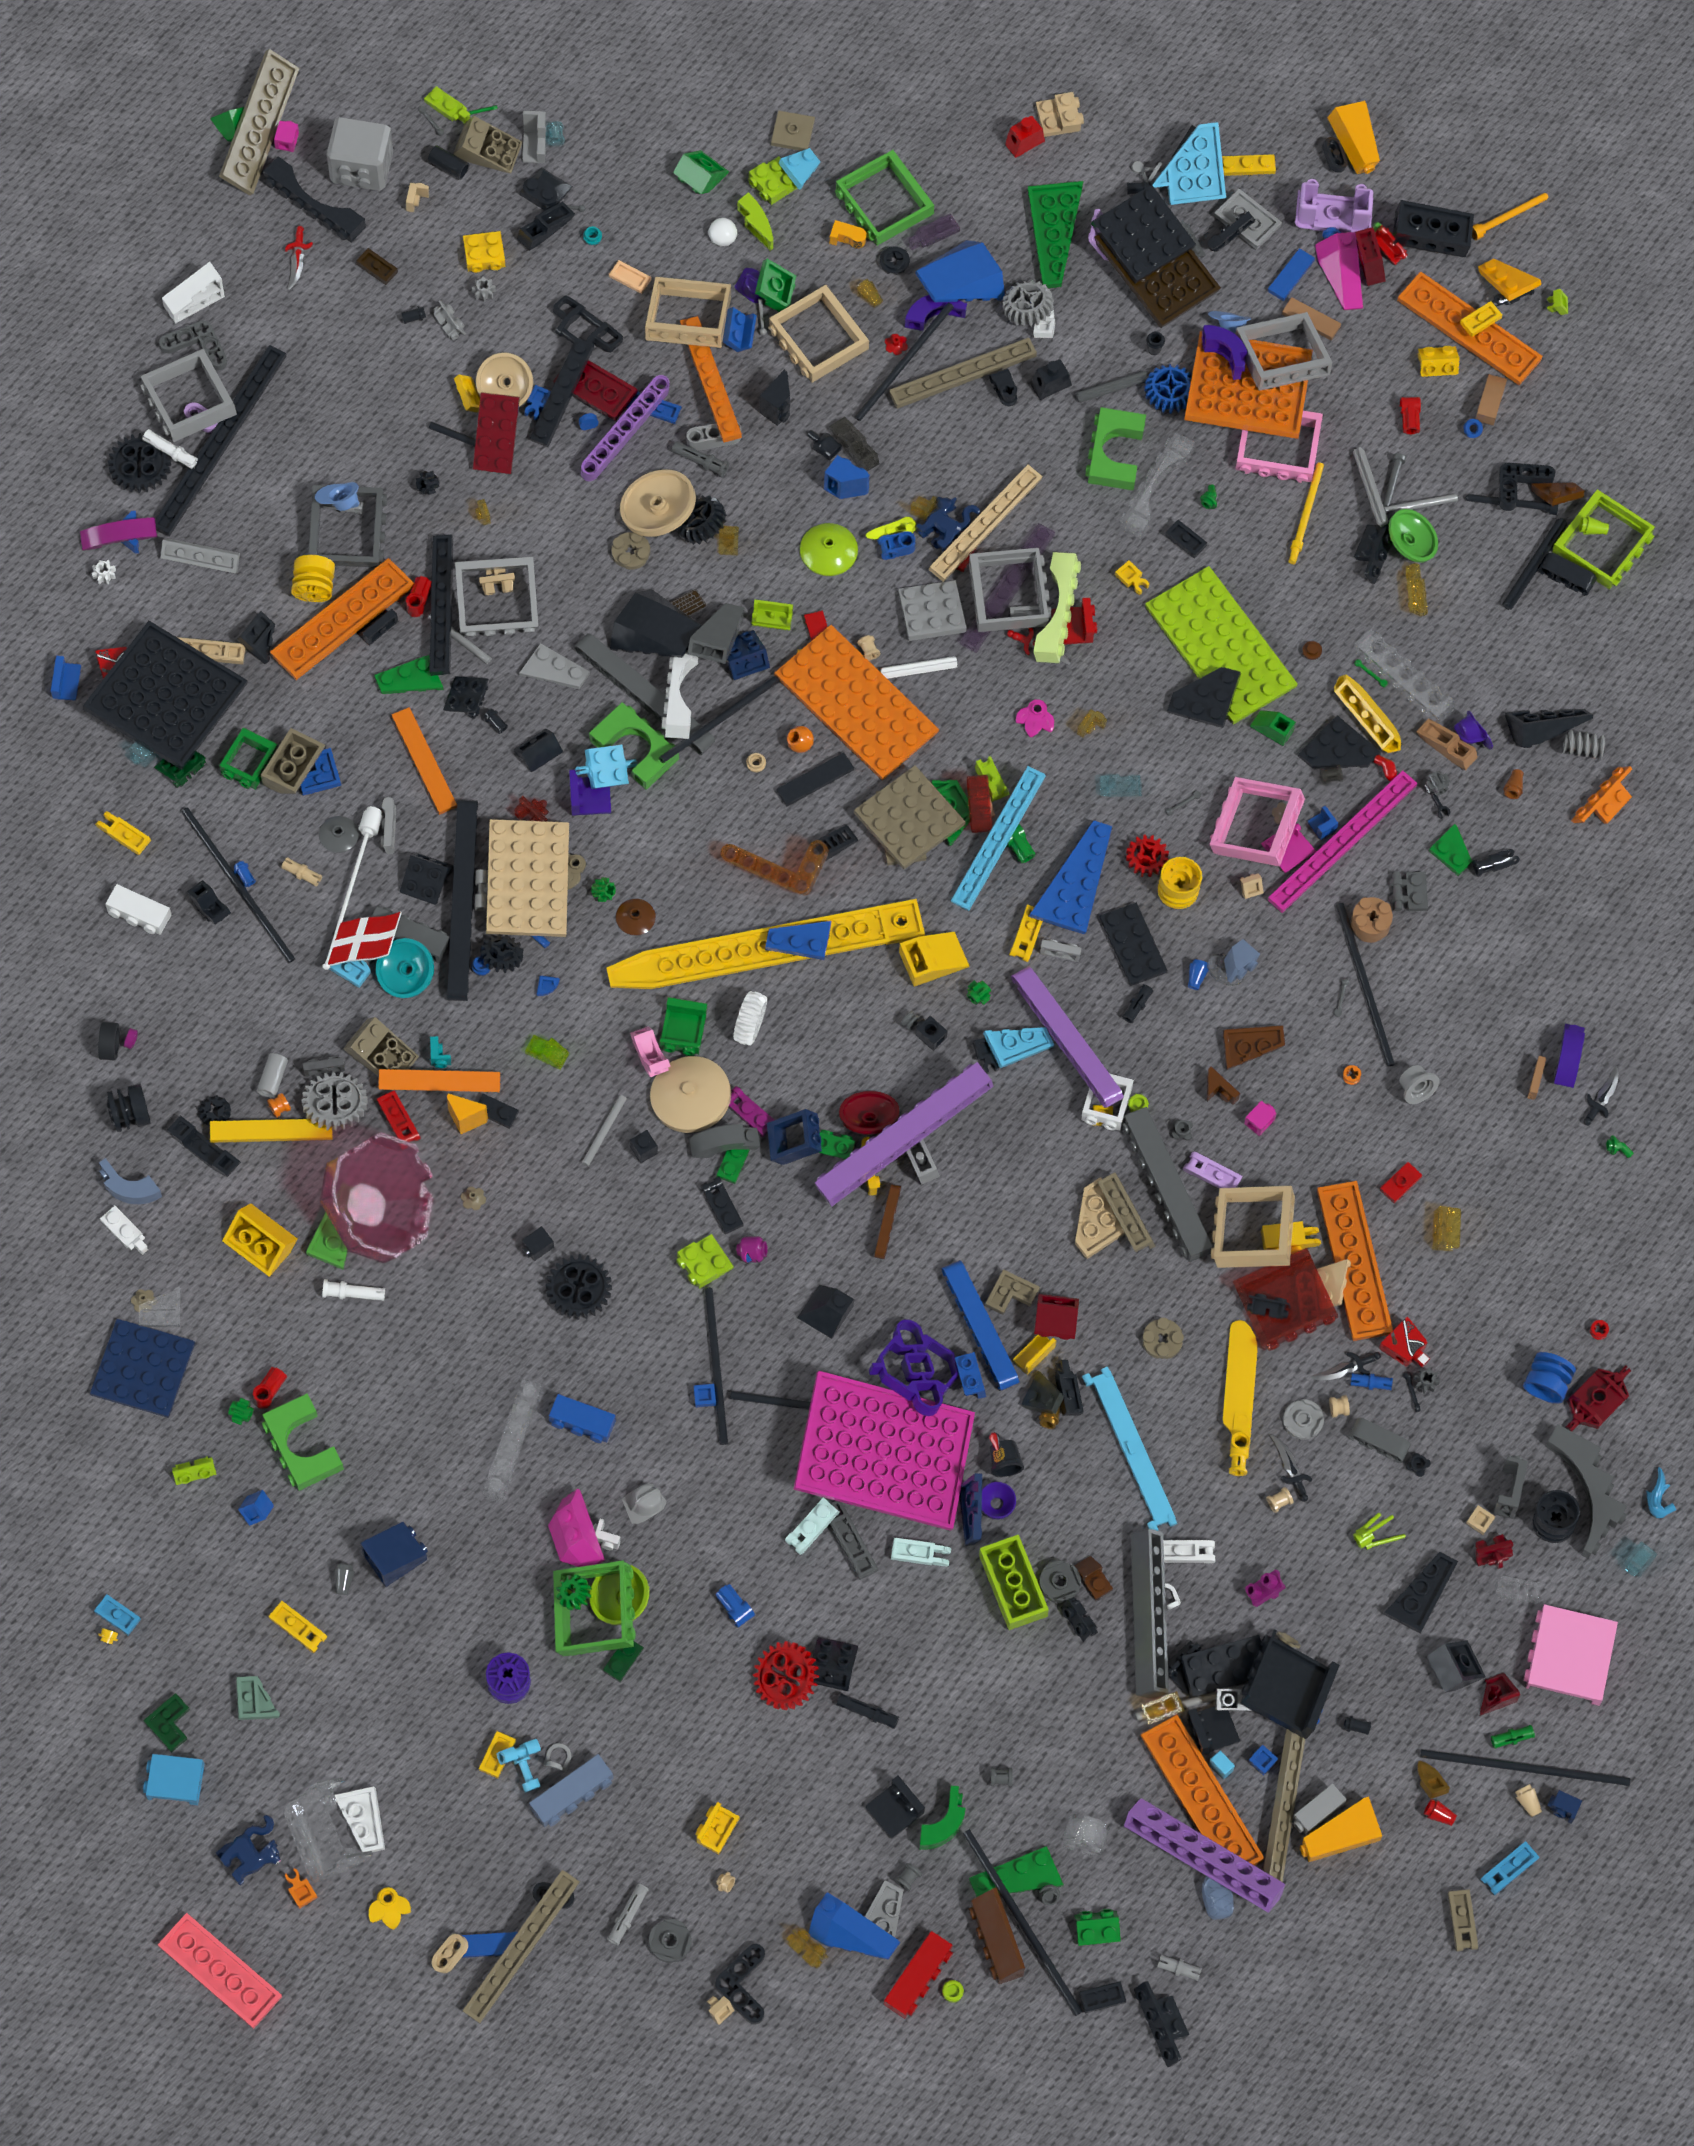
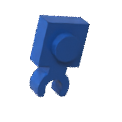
[525,385,551,420]

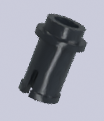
[1127,180,1150,195]
[401,306,426,324]
[484,709,508,734]
[1343,1716,1371,1735]

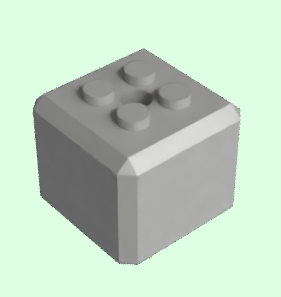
[327,117,393,191]

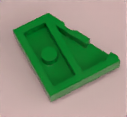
[1429,824,1472,876]

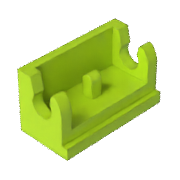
[752,600,793,631]
[975,756,1010,802]

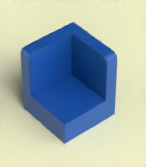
[1308,806,1338,840]
[238,1490,274,1526]

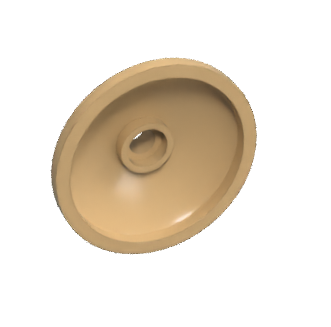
[476,353,533,407]

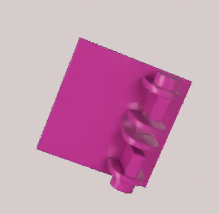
[1261,823,1316,873]

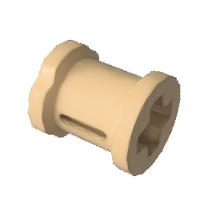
[857,635,881,661]
[1266,1487,1294,1513]

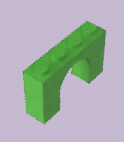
[1085,407,1146,491]
[589,702,679,790]
[261,1393,344,1491]

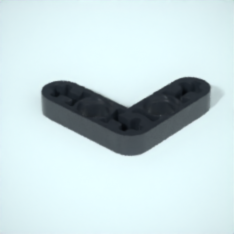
[1499,463,1556,511]
[715,1944,765,2025]

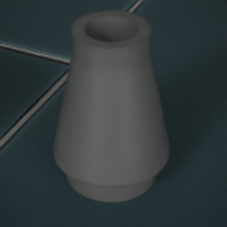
[334,1564,355,1595]

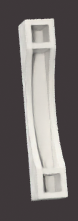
[662,651,698,739]

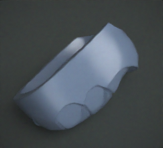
[1202,1876,1234,1920]

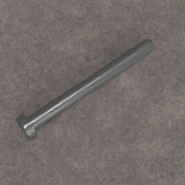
[1377,453,1406,525]

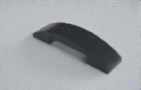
[167,1115,241,1177]

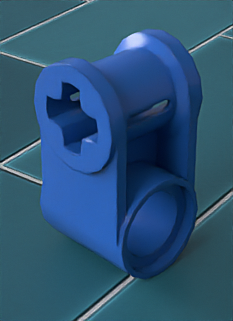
[877,531,916,560]

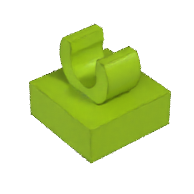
[1547,289,1568,315]

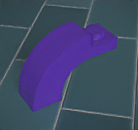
[905,295,967,331]
[1202,325,1247,380]
[1554,1024,1585,1088]

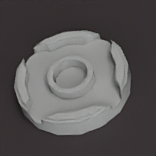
[1283,1399,1324,1440]

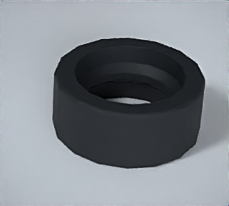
[98,1022,120,1060]

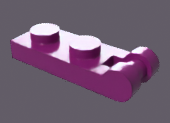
[728,1086,774,1137]

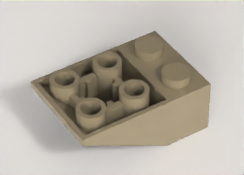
[454,116,522,174]
[343,1017,419,1076]

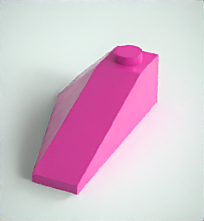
[1315,232,1363,310]

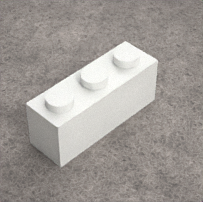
[106,884,171,935]

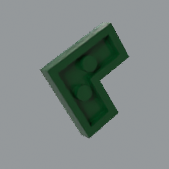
[143,1693,190,1753]

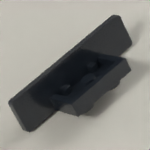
[1354,510,1395,584]
[1134,1981,1189,2067]

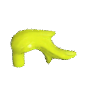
[866,517,917,539]

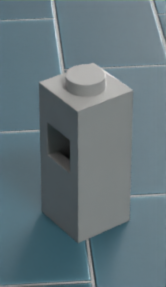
[1293,1784,1347,1835]

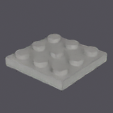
[898,580,967,641]

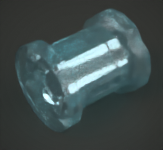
[547,121,565,146]

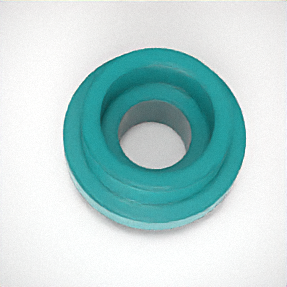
[583,226,602,245]

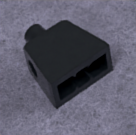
[1031,359,1072,400]

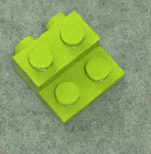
[748,156,797,205]
[676,1234,734,1289]

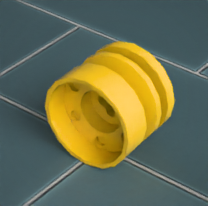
[291,555,335,602]
[1158,857,1202,909]

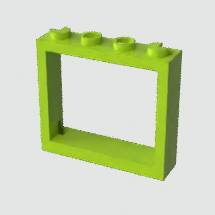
[1552,489,1655,590]

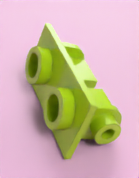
[172,1456,217,1485]

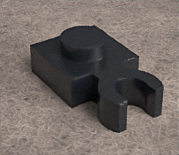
[973,1038,999,1074]

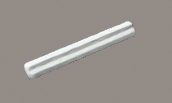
[881,656,957,679]

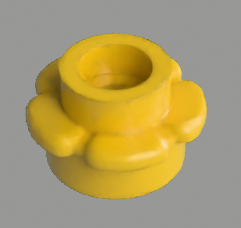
[98,1628,118,1644]

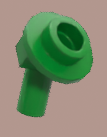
[1200,484,1217,509]
[1606,1135,1634,1158]

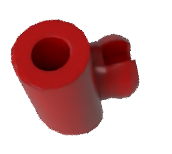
[1374,755,1397,781]

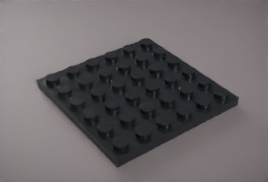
[83,621,248,770]

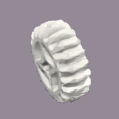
[733,991,767,1045]

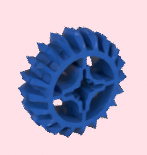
[1144,364,1192,414]

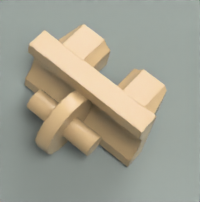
[479,569,515,596]

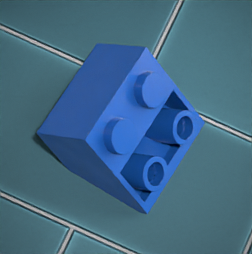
[824,455,870,499]

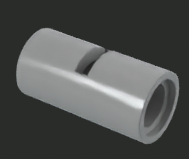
[257,1053,288,1098]

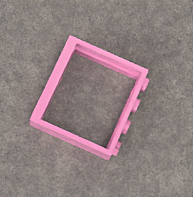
[1235,411,1323,483]
[1210,777,1305,866]

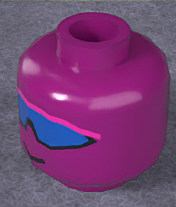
[736,1236,768,1263]

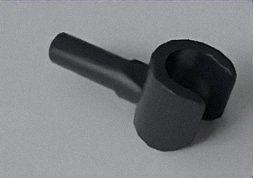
[1432,794,1450,819]

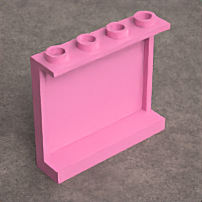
[1523,1604,1618,1706]

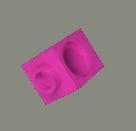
[274,121,299,152]
[1244,1101,1277,1136]

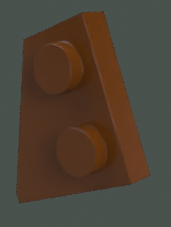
[1531,482,1584,506]

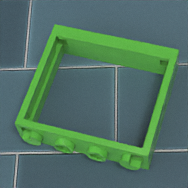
[835,150,934,246]
[553,1561,636,1656]

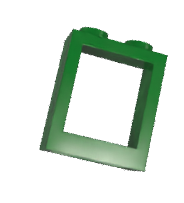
[220,728,278,790]

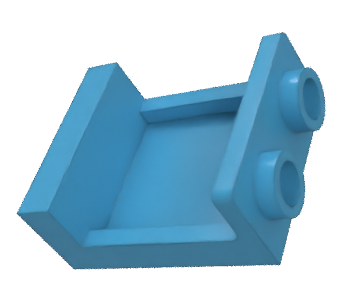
[143,1754,205,1805]

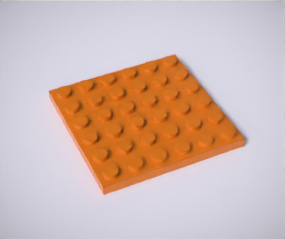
[1184,331,1313,439]

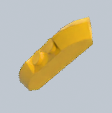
[1334,674,1401,753]

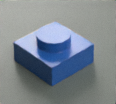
[694,1384,716,1408]
[1248,1745,1278,1775]

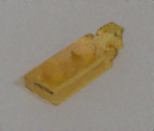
[1406,563,1428,616]

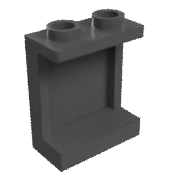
[1493,1455,1528,1519]

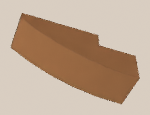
[1476,374,1507,426]
[1416,718,1478,771]

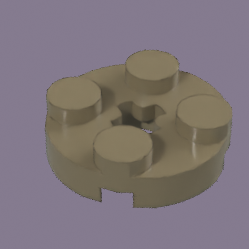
[612,532,650,570]
[1142,1317,1184,1359]

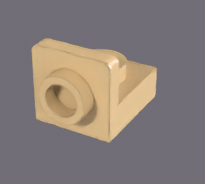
[406,183,429,212]

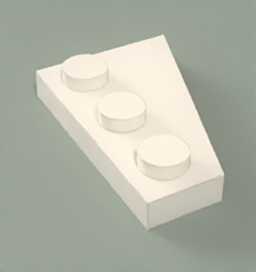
[333,1787,385,1854]

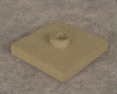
[771,111,815,151]

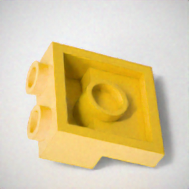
[463,231,506,273]

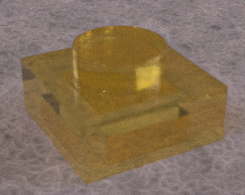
[475,499,491,525]

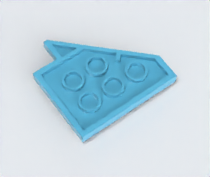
[1152,122,1226,205]

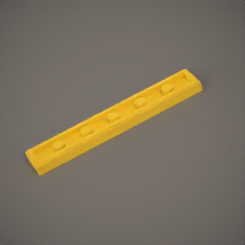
[210,1119,333,1143]

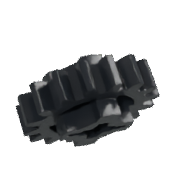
[480,934,524,973]

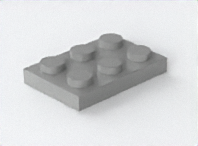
[1214,189,1282,250]

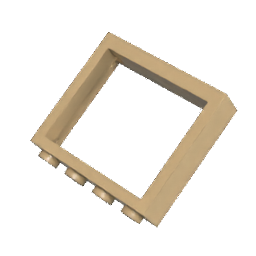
[645,277,731,348]
[768,285,869,383]
[1211,1186,1295,1268]

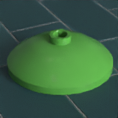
[1389,509,1438,563]

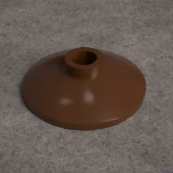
[616,899,656,936]

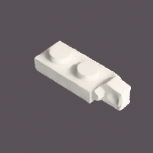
[100,1206,148,1255]

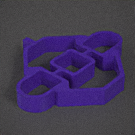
[869,1320,959,1416]

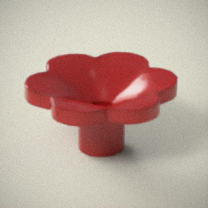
[885,334,908,355]

